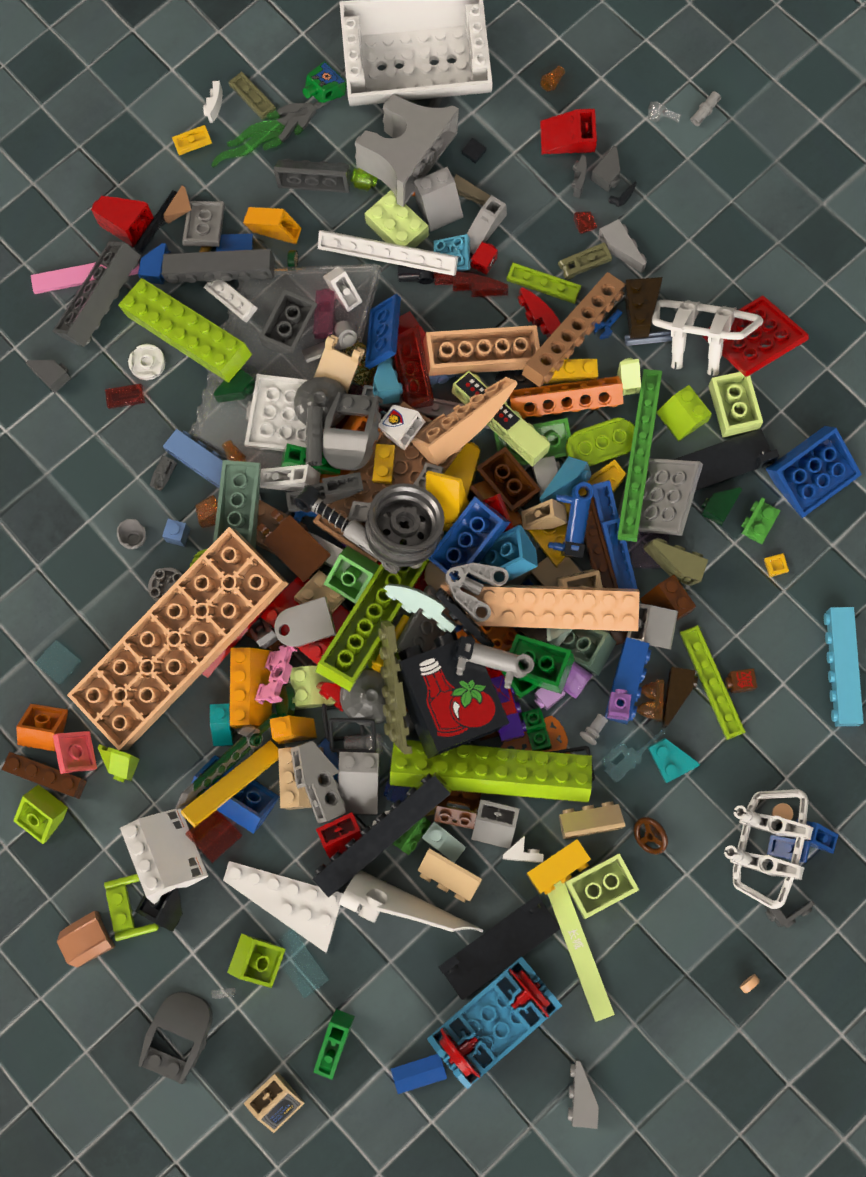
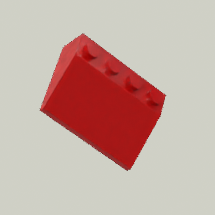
[261,577,350,665]

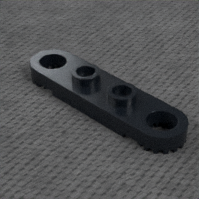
[435,588,495,647]

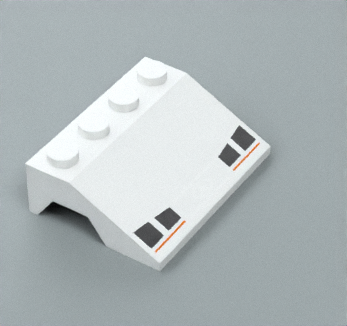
[120,809,208,904]

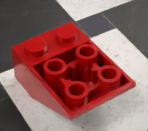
[540,109,597,154]

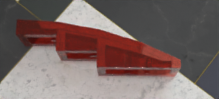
[434,271,508,297]

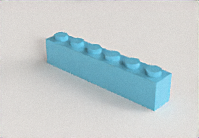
[824,607,864,727]

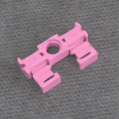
[255,645,297,704]

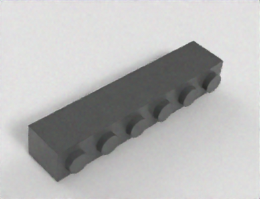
[162,249,275,284]

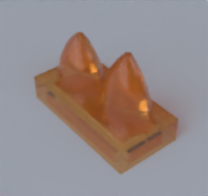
[637,679,665,722]

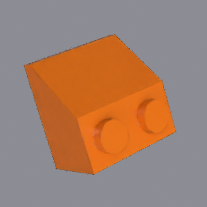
[16,704,68,751]

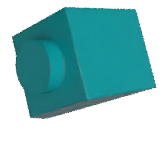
[210,704,233,746]

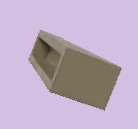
[454,174,490,206]

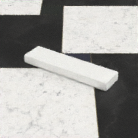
[204,280,258,323]

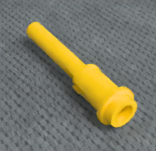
[371,614,409,673]

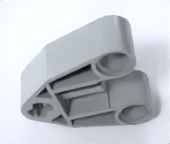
[445,563,509,622]

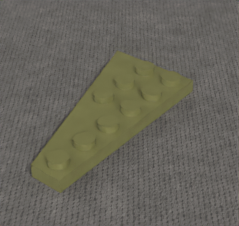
[379,621,412,754]

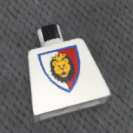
[378,405,425,450]

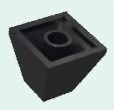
[135,888,183,932]

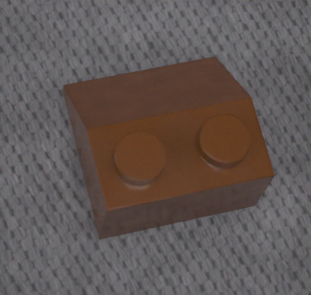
[640,575,696,622]

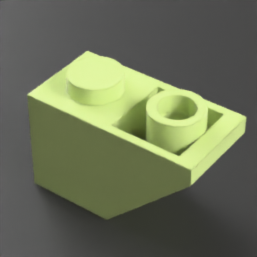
[617,358,641,396]

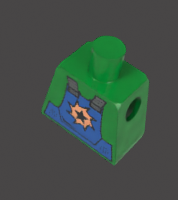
[303,61,347,103]

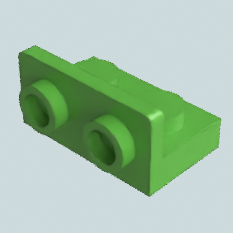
[741,497,780,545]
[392,817,431,855]

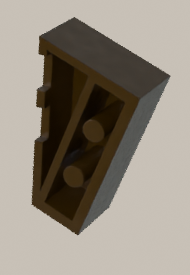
[624,277,663,339]

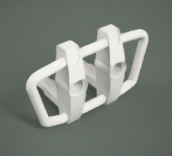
[652,300,763,376]
[724,789,814,909]

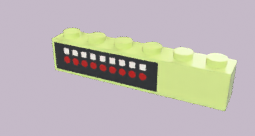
[452,370,550,467]

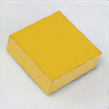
[764,553,789,577]

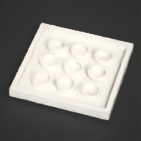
[244,374,324,452]

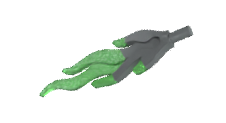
[211,101,328,168]

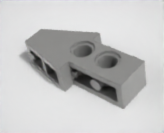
[290,741,346,823]

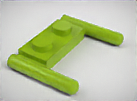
[104,874,159,941]

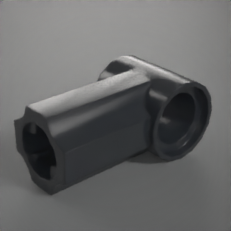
[398,265,434,284]

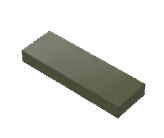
[228,72,276,120]

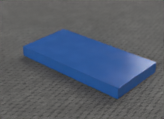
[365,294,401,369]

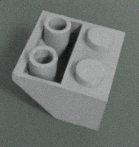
[627,603,678,650]
[471,800,520,849]

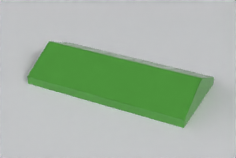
[494,418,571,466]

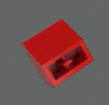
[316,812,362,861]

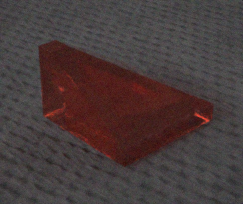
[574,212,597,234]

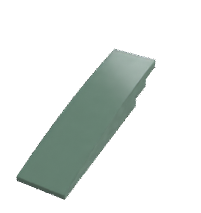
[213,460,261,550]

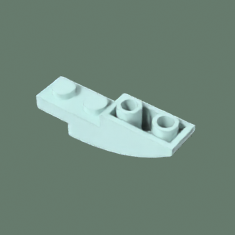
[384,584,457,633]

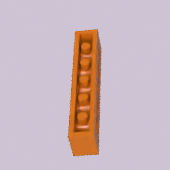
[509,376,623,419]

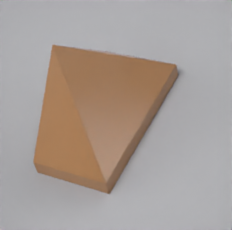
[163,186,191,224]

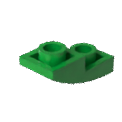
[522,708,552,751]

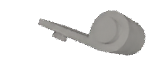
[302,321,357,363]

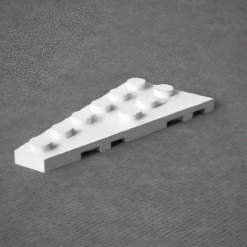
[223,861,343,953]

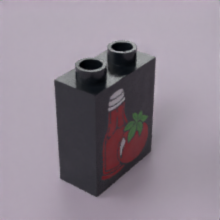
[397,631,509,759]

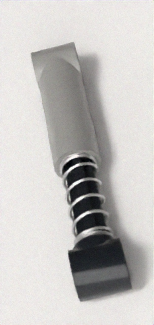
[294,485,401,574]

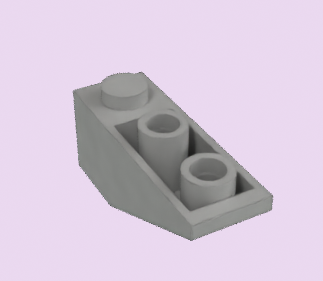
[467,195,507,255]
[598,219,647,273]
[568,1059,599,1129]

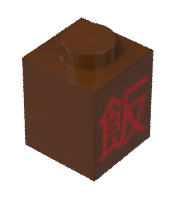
[725,668,757,694]

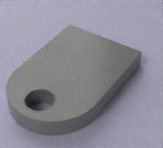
[274,597,337,647]

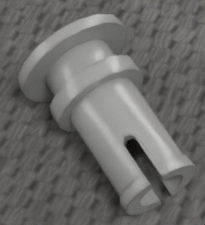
[580,714,608,745]

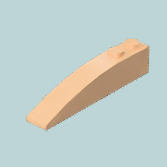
[411,377,517,466]

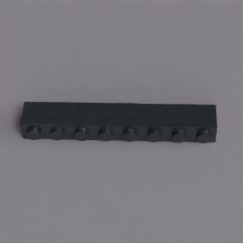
[313,772,452,898]

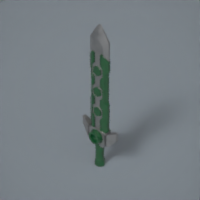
[175,713,278,809]

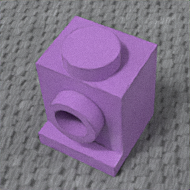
[607,689,631,721]

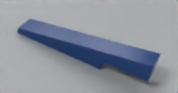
[591,480,637,589]

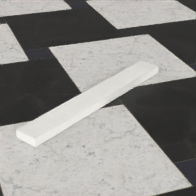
[318,230,458,276]

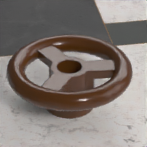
[634,817,668,855]

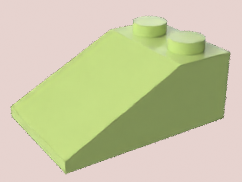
[290,666,336,710]

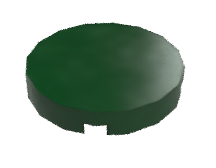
[275,682,296,717]

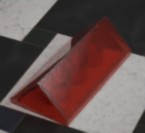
[394,326,434,409]

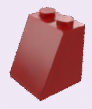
[91,195,154,248]

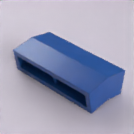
[391,1054,447,1094]

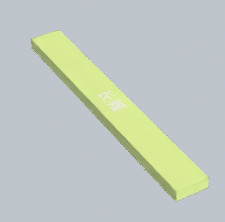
[537,865,615,1022]

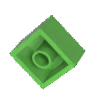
[324,546,380,604]

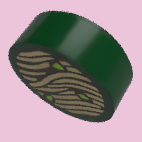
[287,250,298,269]

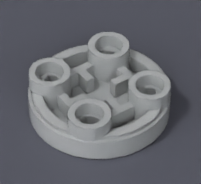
[148,568,183,602]

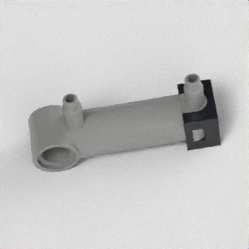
[452,636,534,689]

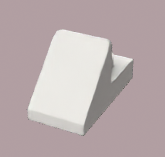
[503,836,544,863]

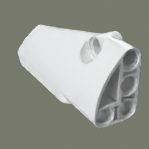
[339,870,483,932]

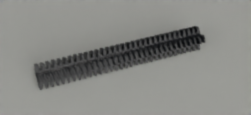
[134,190,177,253]

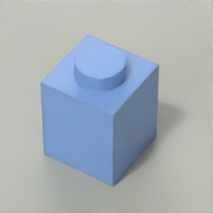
[162,519,190,547]

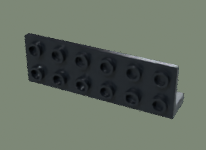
[673,429,779,491]
[438,895,560,1000]

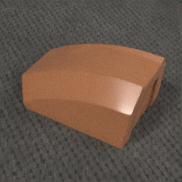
[57,911,115,968]

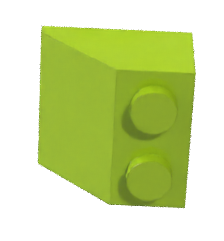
[656,385,712,442]
[13,784,68,844]
[227,933,286,988]

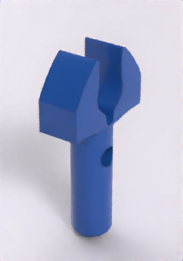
[594,309,622,339]

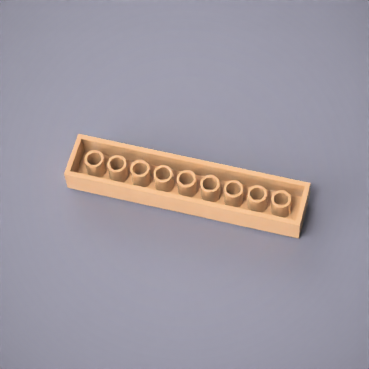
[441,583,640,631]

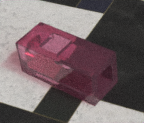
[313,289,336,340]

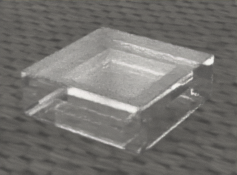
[212,988,236,999]

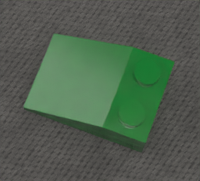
[509,634,575,694]

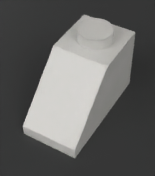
[323,267,363,312]

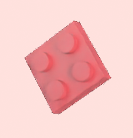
[53,731,97,774]

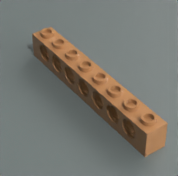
[522,272,625,387]

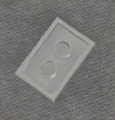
[182,201,225,246]

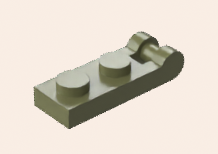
[558,242,612,280]

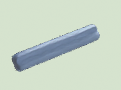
[624,330,673,346]

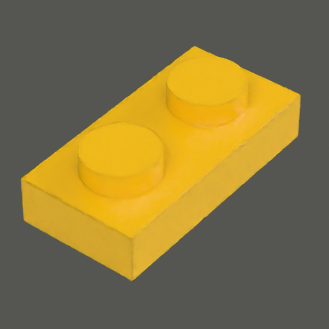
[172,125,212,155]
[372,444,395,484]

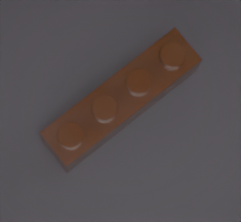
[2,751,87,799]

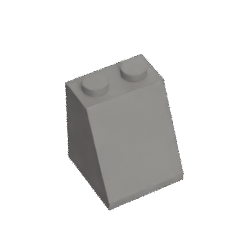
[414,167,463,232]

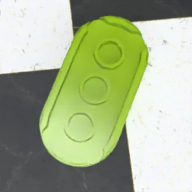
[566,418,635,467]

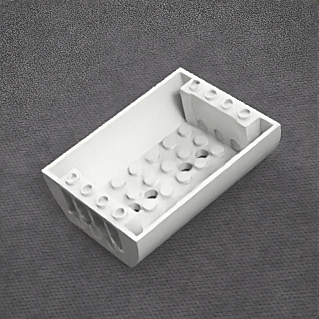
[340,0,492,106]

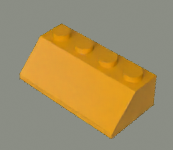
[230,647,272,728]

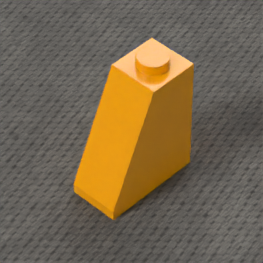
[243,207,302,244]
[270,716,317,744]

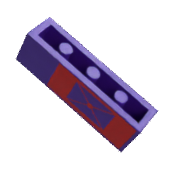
[485,666,527,743]

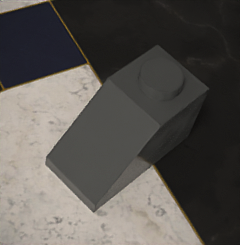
[591,146,620,192]
[25,360,71,393]

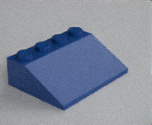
[766,426,862,518]

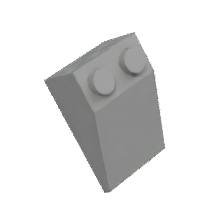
[338,752,380,815]

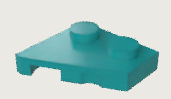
[647,738,700,783]

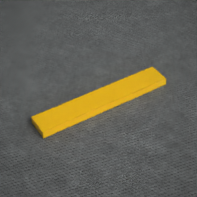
[181,740,279,827]

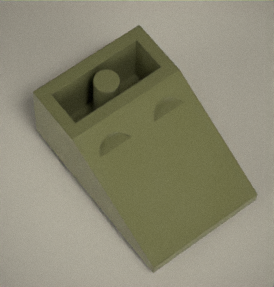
[643,538,708,586]

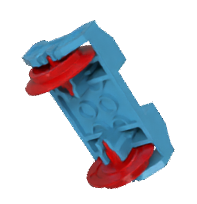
[427,956,562,1089]

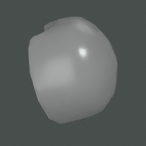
[117,519,146,550]

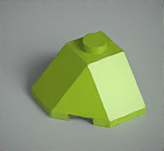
[98,744,140,783]

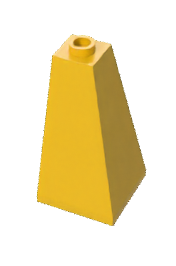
[444,442,480,503]

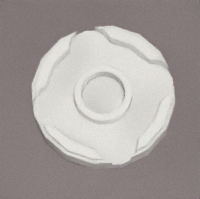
[128,344,166,381]

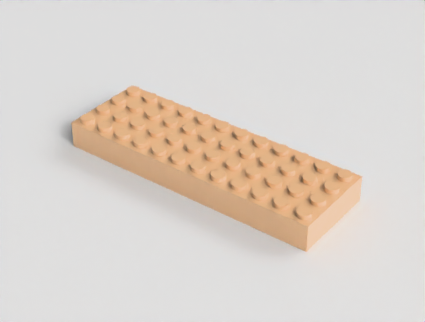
[67,527,289,751]

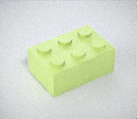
[364,190,429,248]
[709,372,763,438]
[565,853,639,919]

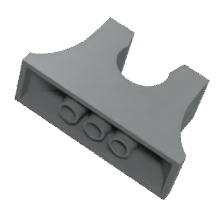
[355,94,459,207]

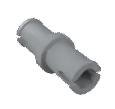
[690,91,721,126]

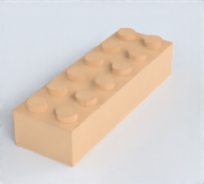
[423,325,540,376]

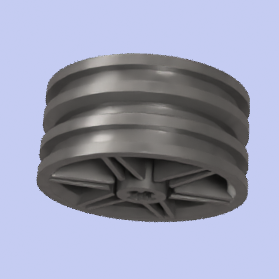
[365,483,444,567]

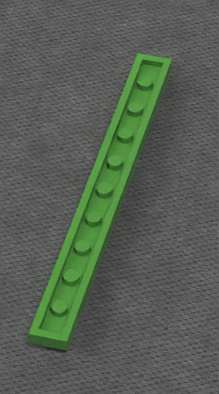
[618,369,662,542]

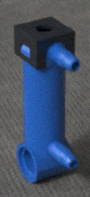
[548,482,594,559]

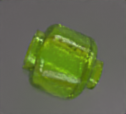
[351,167,378,191]

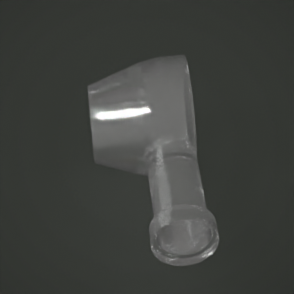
[648,102,682,123]

